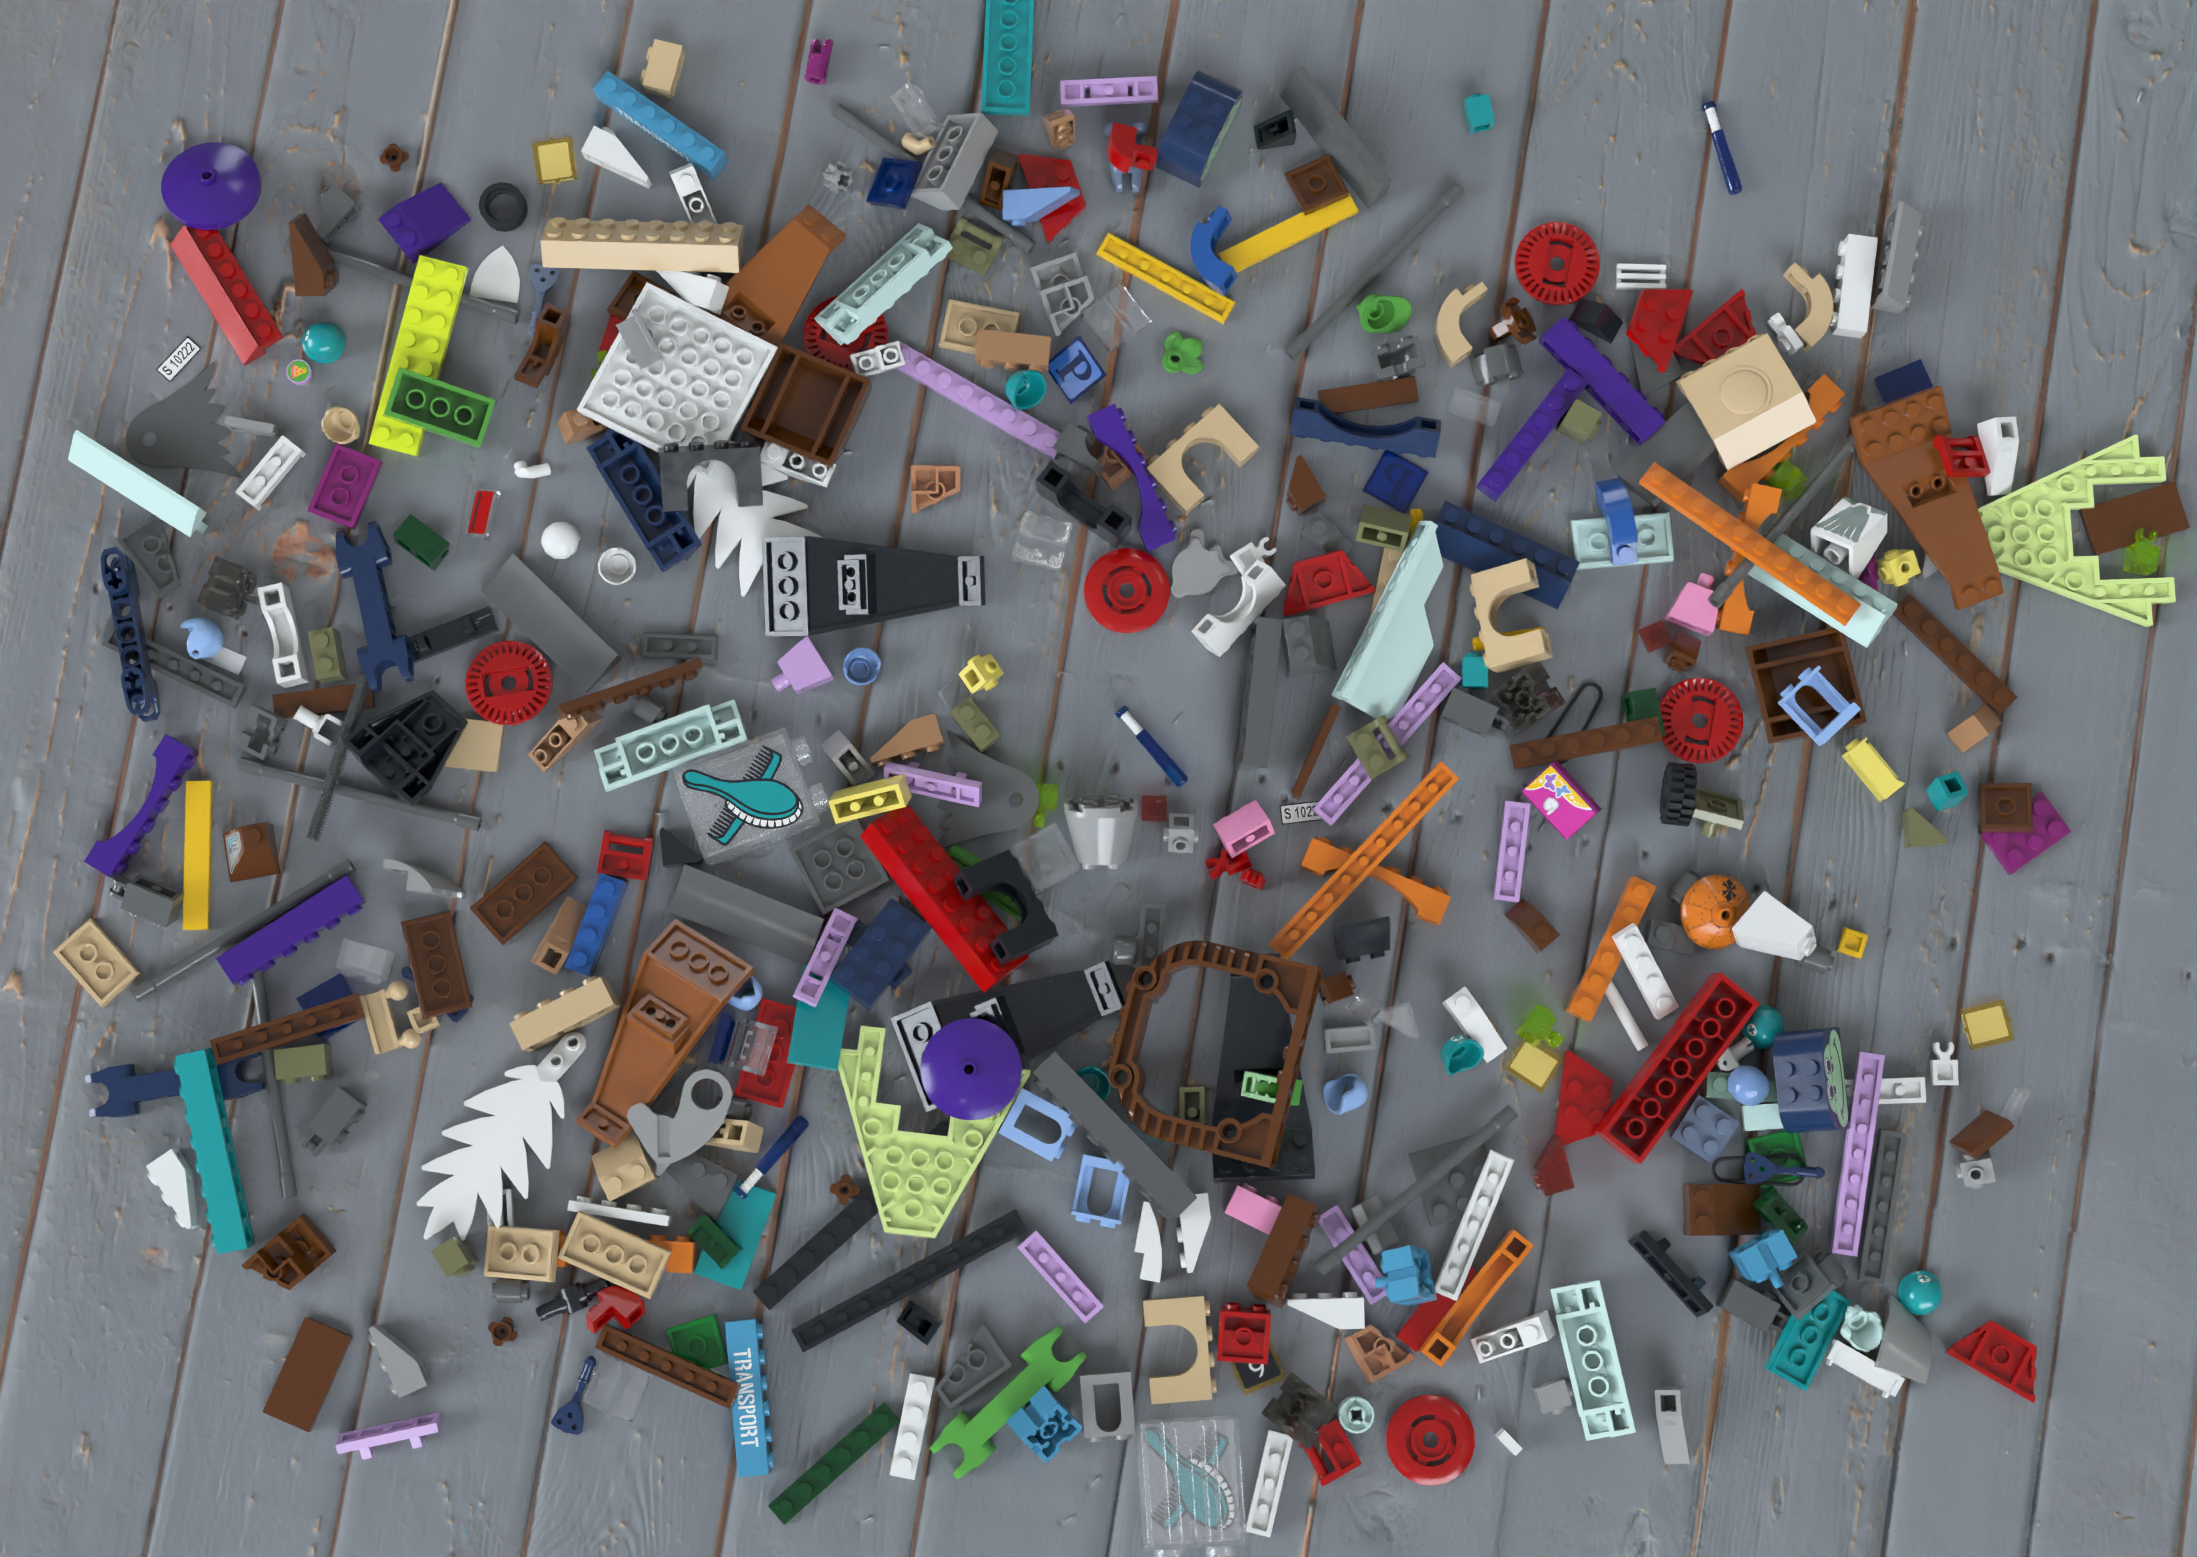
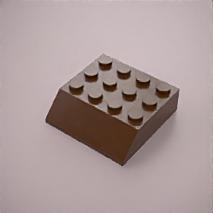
[740,342,872,468]
[1745,628,1867,744]

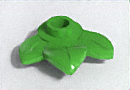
[1162,331,1204,375]

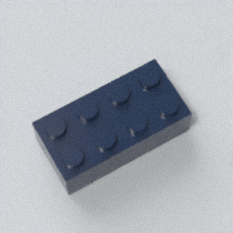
[830,897,932,1011]

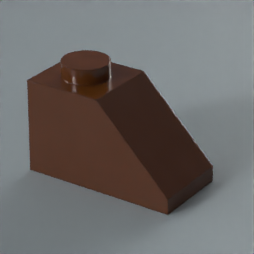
[978,149,1020,211]
[1286,455,1326,516]
[1505,899,1560,953]
[1318,971,1356,1007]

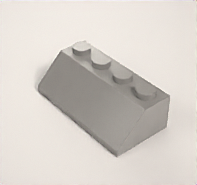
[908,113,998,210]
[1871,201,1924,314]

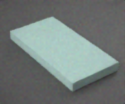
[1570,512,1674,570]

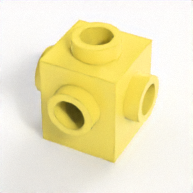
[1876,549,1921,587]
[959,653,1004,694]

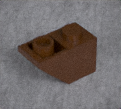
[1663,631,1702,673]

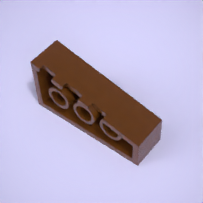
[1247,1193,1320,1309]

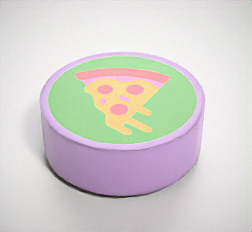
[286,359,313,385]

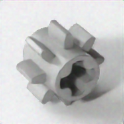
[822,162,853,194]

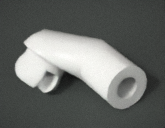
[514,461,551,478]

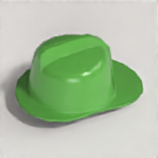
[1356,294,1412,333]

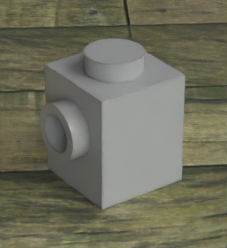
[1532,1378,1574,1415]

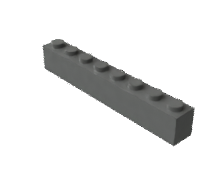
[1033,1051,1197,1220]

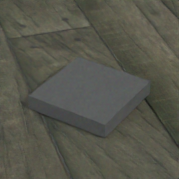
[1767,1249,1836,1320]

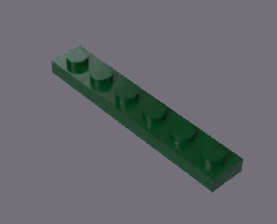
[768,1402,900,1525]

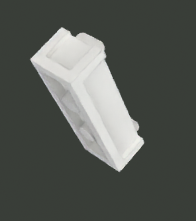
[235,435,306,511]
[1824,1339,1905,1398]

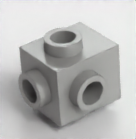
[1163,813,1199,853]
[1955,1150,1996,1188]

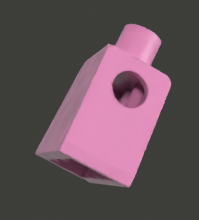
[1664,573,1718,636]

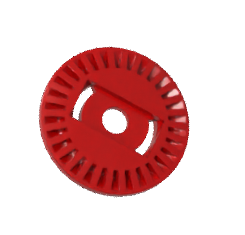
[1514,222,1600,306]
[803,295,889,372]
[1084,548,1170,634]
[465,641,553,726]
[1659,677,1743,764]
[1386,1394,1475,1486]

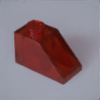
[1532,1134,1575,1196]

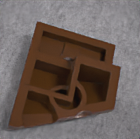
[242,1213,336,1290]

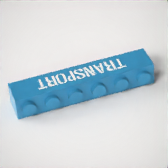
[593,70,728,180]
[725,1318,775,1478]

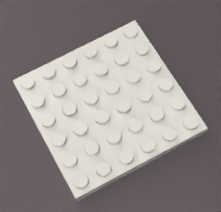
[577,282,778,478]

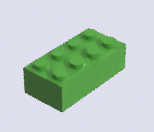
[383,367,496,448]

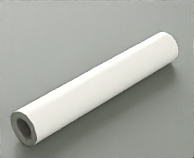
[1605,980,1648,1051]

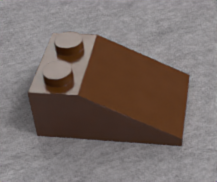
[289,213,339,296]
[1683,1184,1761,1236]

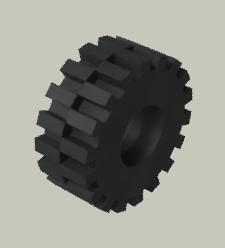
[1660,762,1697,827]

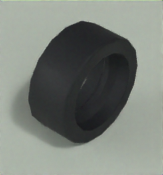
[479,182,528,232]

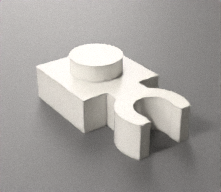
[1767,312,1804,356]
[1230,537,1276,576]
[1930,1042,1959,1085]

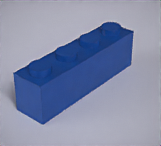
[565,873,628,977]

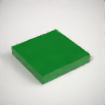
[1746,1130,1808,1189]
[666,1314,728,1369]

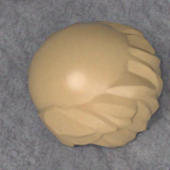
[321,406,361,445]

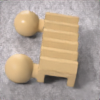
[360,981,422,1055]

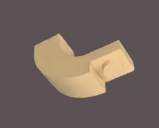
[1783,262,1833,353]
[1435,282,1488,369]

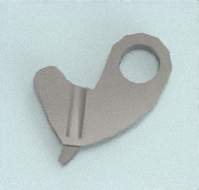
[627,1067,734,1177]

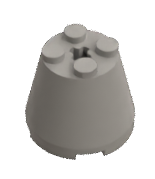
[1064,794,1139,869]

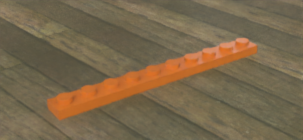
[1639,462,1861,626]
[1268,761,1459,960]

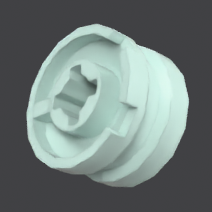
[1337,1395,1374,1434]

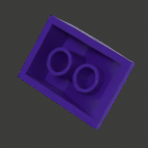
[378,182,471,264]

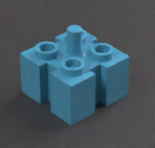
[1728,1229,1797,1288]
[1375,1245,1437,1306]
[1006,1386,1083,1464]

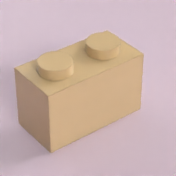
[640,39,686,99]

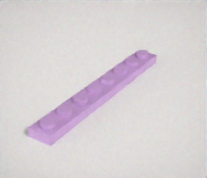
[895,341,1061,460]
[1312,662,1462,827]
[1830,1051,1885,1256]

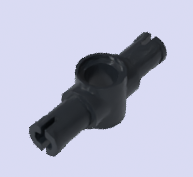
[536,1278,611,1321]

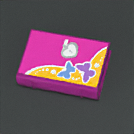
[1521,759,1602,841]

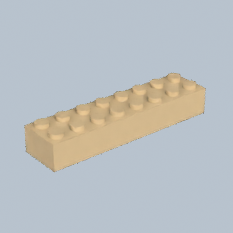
[540,217,745,273]

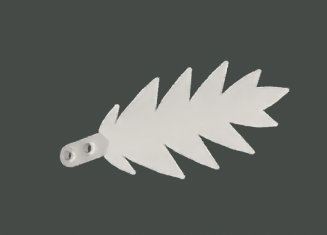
[687,440,823,597]
[417,1032,586,1241]

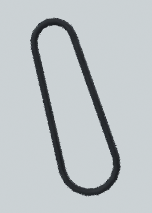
[1546,682,1603,764]
[1712,1154,1806,1187]

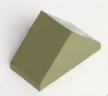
[1902,807,1949,848]

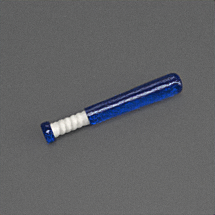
[1701,101,1742,195]
[1115,705,1188,787]
[733,1116,809,1200]

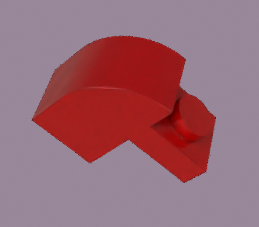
[1107,122,1158,173]
[586,1286,646,1334]

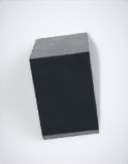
[1254,110,1296,150]
[1570,299,1623,344]
[659,827,704,868]
[896,1300,943,1345]

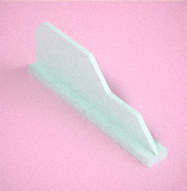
[1332,521,1444,719]

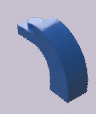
[1191,205,1238,297]
[1595,478,1638,566]

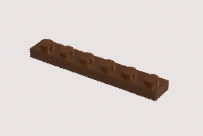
[1893,593,2017,715]
[556,658,703,720]
[1509,717,1663,770]
[209,993,366,1065]
[595,1324,742,1409]

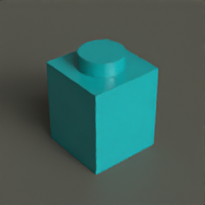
[1462,93,1495,134]
[1460,652,1488,690]
[1925,771,1969,812]

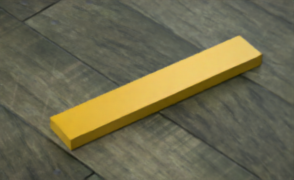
[1218,193,1359,273]
[1096,232,1236,325]
[183,781,213,930]

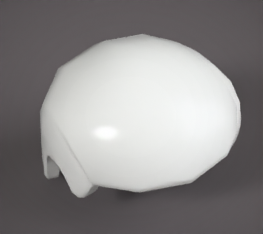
[541,522,581,559]
[598,547,637,585]

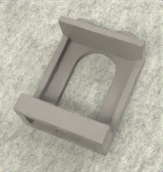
[1080,1370,1136,1442]

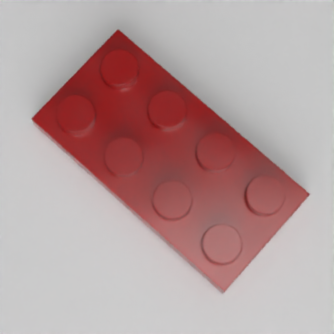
[734,998,796,1109]

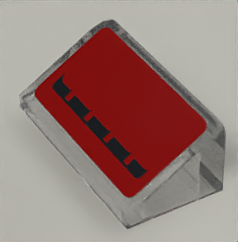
[465,488,500,541]

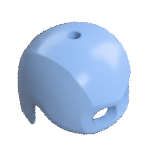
[180,618,224,660]

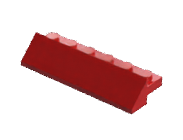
[170,225,284,366]

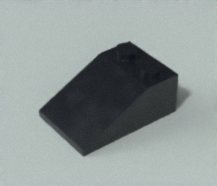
[1333,916,1390,964]

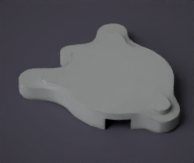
[1171,529,1239,599]

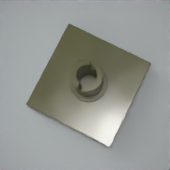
[1692,787,1744,838]

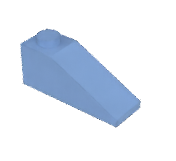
[1003,187,1080,227]

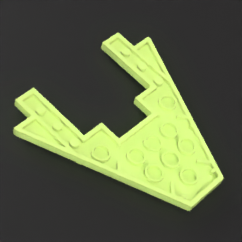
[1978,435,2176,627]
[838,1026,1031,1239]

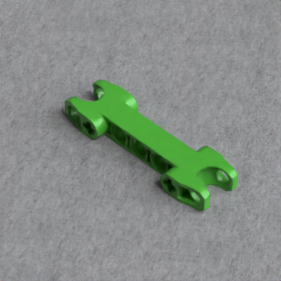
[929,1325,1087,1479]

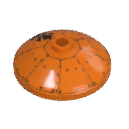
[1680,874,1751,949]

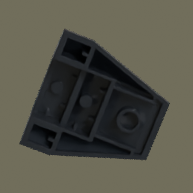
[342,690,468,807]

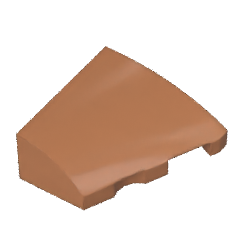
[1098,430,1150,491]
[911,465,960,513]
[1344,1325,1415,1384]

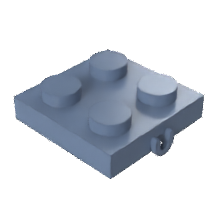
[1669,1095,1740,1165]

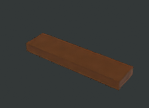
[1318,376,1419,414]
[272,684,375,719]
[1290,704,1341,800]

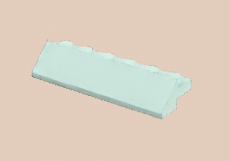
[814,223,953,345]
[68,430,208,537]
[1748,530,1898,648]
[594,699,748,792]
[1550,1280,1636,1441]

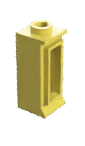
[1842,737,1905,802]

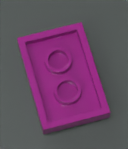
[307,444,383,530]
[1979,791,2071,875]

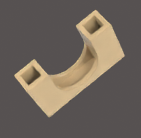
[1146,404,1259,516]
[1470,558,1553,673]
[1143,1295,1217,1404]

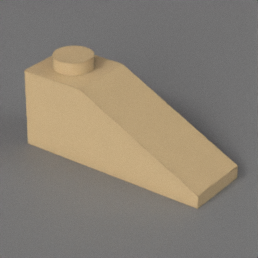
[705,1119,764,1153]

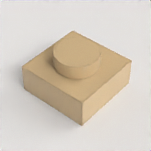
[406,1006,441,1034]

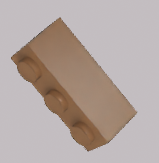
[975,329,1052,374]

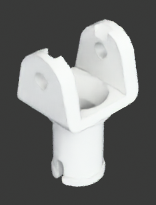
[293,705,343,746]
[1710,1037,1754,1072]

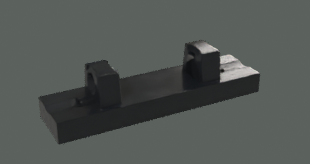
[408,606,499,663]
[1628,1229,1714,1318]

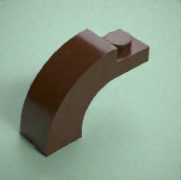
[514,303,569,388]

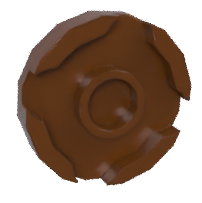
[1488,297,1537,345]

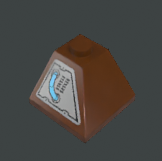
[223,822,281,883]

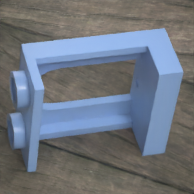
[1778,665,1861,746]
[998,1088,1076,1162]
[1071,1154,1129,1228]

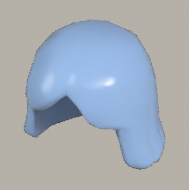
[727,976,763,1011]
[1322,1073,1368,1115]

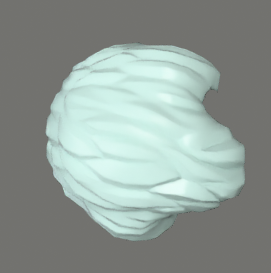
[1840,1304,1884,1352]

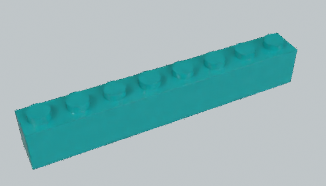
[174,1047,255,1254]

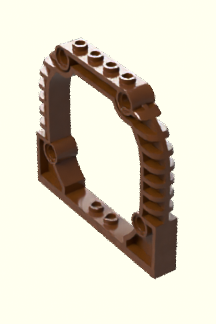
[1107,940,1323,1169]

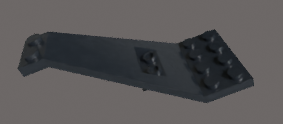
[762,536,986,636]
[1212,953,1315,1183]
[890,960,1125,1112]

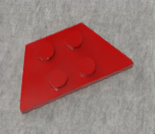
[1018,154,1086,244]
[1626,289,1693,373]
[1673,289,1757,366]
[1282,549,1376,617]
[1553,1050,1613,1147]
[1944,1320,2037,1403]

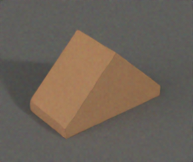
[1946,704,2001,753]

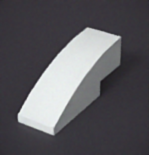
[1134,1201,1162,1283]

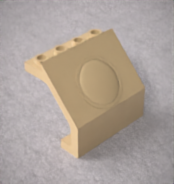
[1675,333,1816,470]

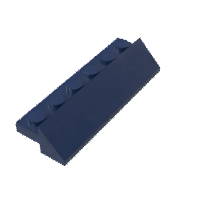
[586,429,702,573]
[1435,501,1580,609]

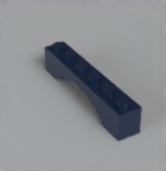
[1290,397,1441,458]

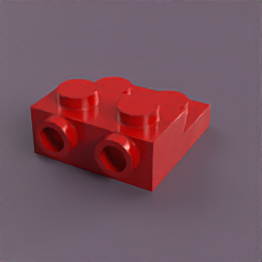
[1216,1302,1271,1365]

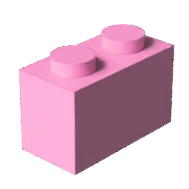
[1213,800,1275,858]
[1224,1183,1282,1235]

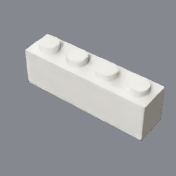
[1830,234,1878,338]

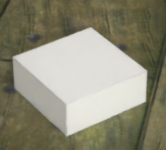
[1495,1428,1523,1456]

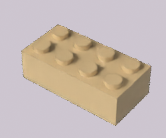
[509,975,622,1052]

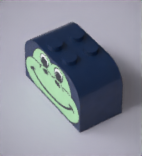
[1156,70,1243,188]
[1773,1027,1851,1134]

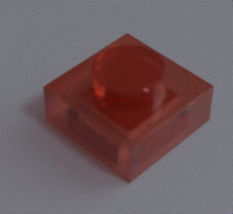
[1638,620,1672,653]
[1141,795,1167,822]

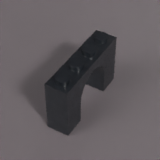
[658,439,763,512]
[1036,461,1132,549]
[952,849,1059,966]

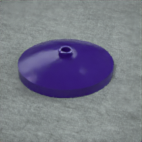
[161,142,262,230]
[921,1018,1022,1120]

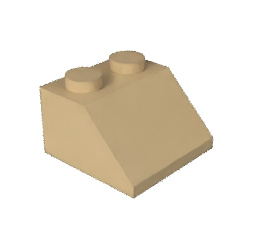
[591,1133,659,1202]

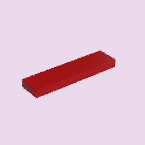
[1396,1266,1478,1353]

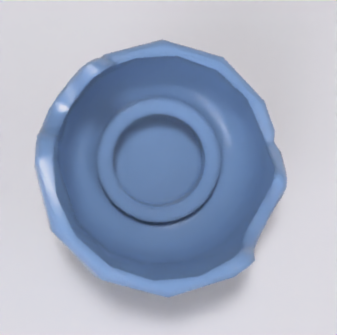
[842,647,881,686]
[1728,1065,1770,1106]

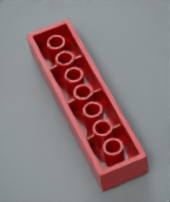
[860,804,1030,993]
[1593,972,1760,1164]

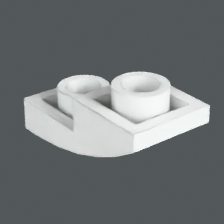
[849,341,905,377]

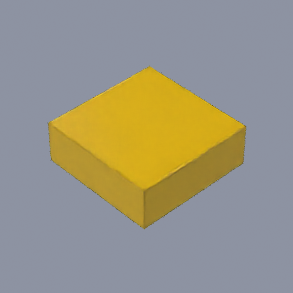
[1836,927,1869,959]

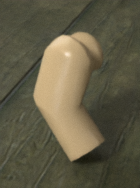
[902,133,936,155]

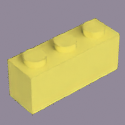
[828,774,912,824]

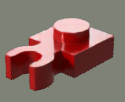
[1205,850,1252,879]
[1238,868,1266,891]

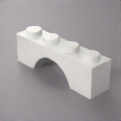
[1191,559,1286,657]
[257,582,309,688]

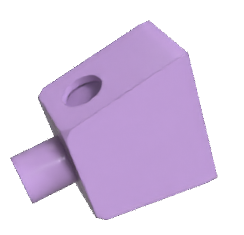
[771,636,834,694]

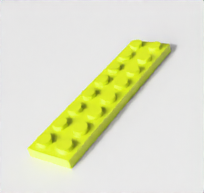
[369,255,469,457]

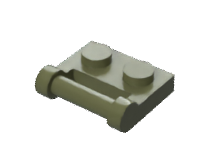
[946,216,1005,278]
[1346,714,1410,780]

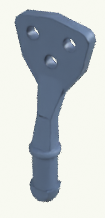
[528,264,561,337]

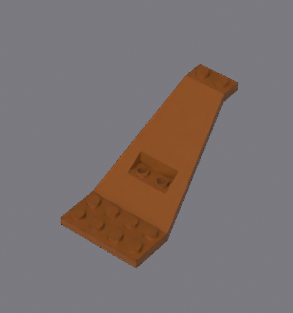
[708,204,846,347]
[1849,385,2004,610]
[576,919,754,1149]

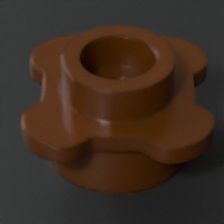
[380,144,409,172]
[830,1174,860,1205]
[488,1317,517,1346]

